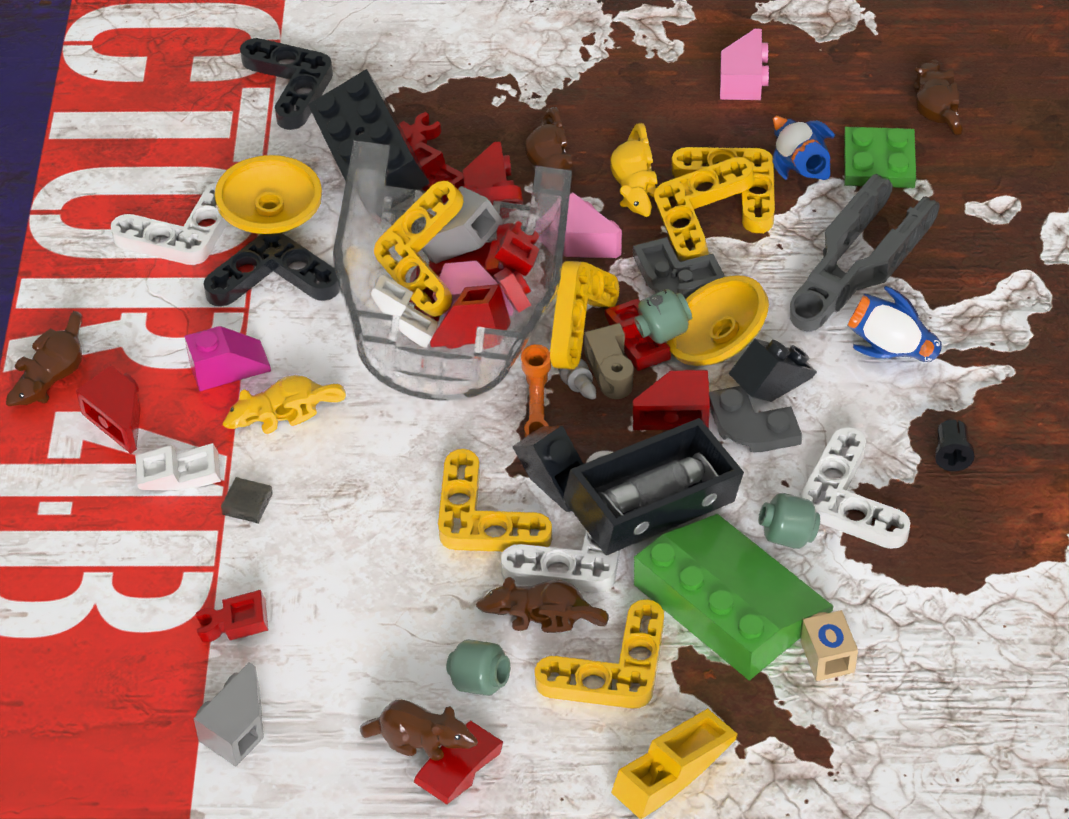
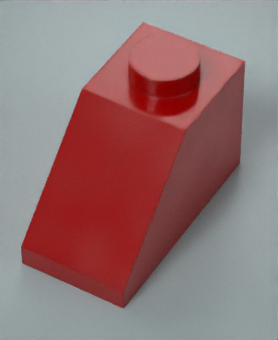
[76,365,141,454]
[633,370,710,430]

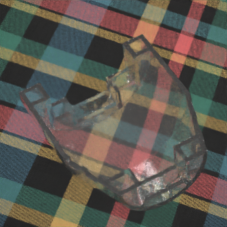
[333,140,572,401]

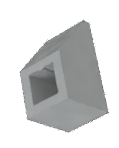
[420,186,504,264]
[194,662,264,766]

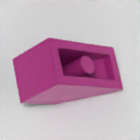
[184,326,271,391]

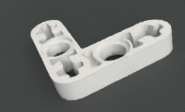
[110,182,228,265]
[801,427,911,549]
[501,530,620,593]

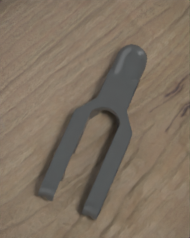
[789,174,940,332]

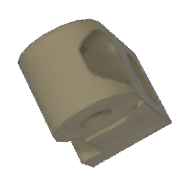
[584,323,634,399]

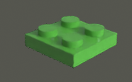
[844,127,916,188]

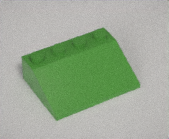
[634,514,833,681]

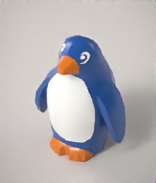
[772,115,835,180]
[847,286,942,362]

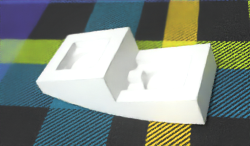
[371,274,439,349]
[135,443,221,490]

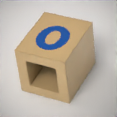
[800,610,858,682]

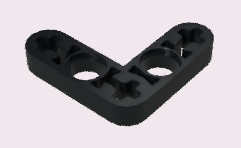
[240,38,333,130]
[203,233,340,307]

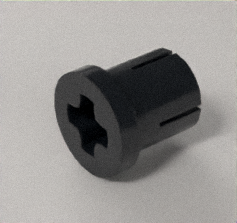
[935,420,975,471]

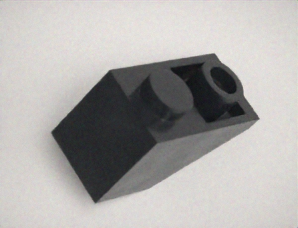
[728,338,817,402]
[512,425,584,512]

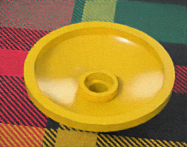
[215,155,322,234]
[667,275,769,366]

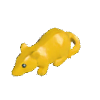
[610,123,657,217]
[223,375,346,434]

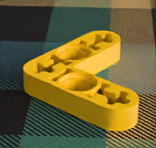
[671,147,775,234]
[654,157,755,262]
[374,181,464,317]
[550,261,619,369]
[438,449,552,552]
[535,599,664,708]

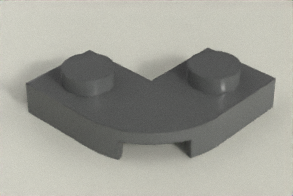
[633,237,725,298]
[709,386,802,453]

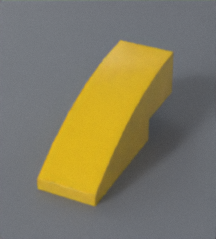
[611,708,738,819]

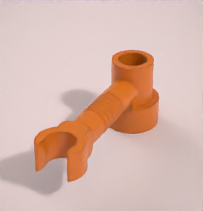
[521,344,551,437]

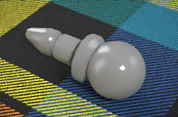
[559,359,596,400]

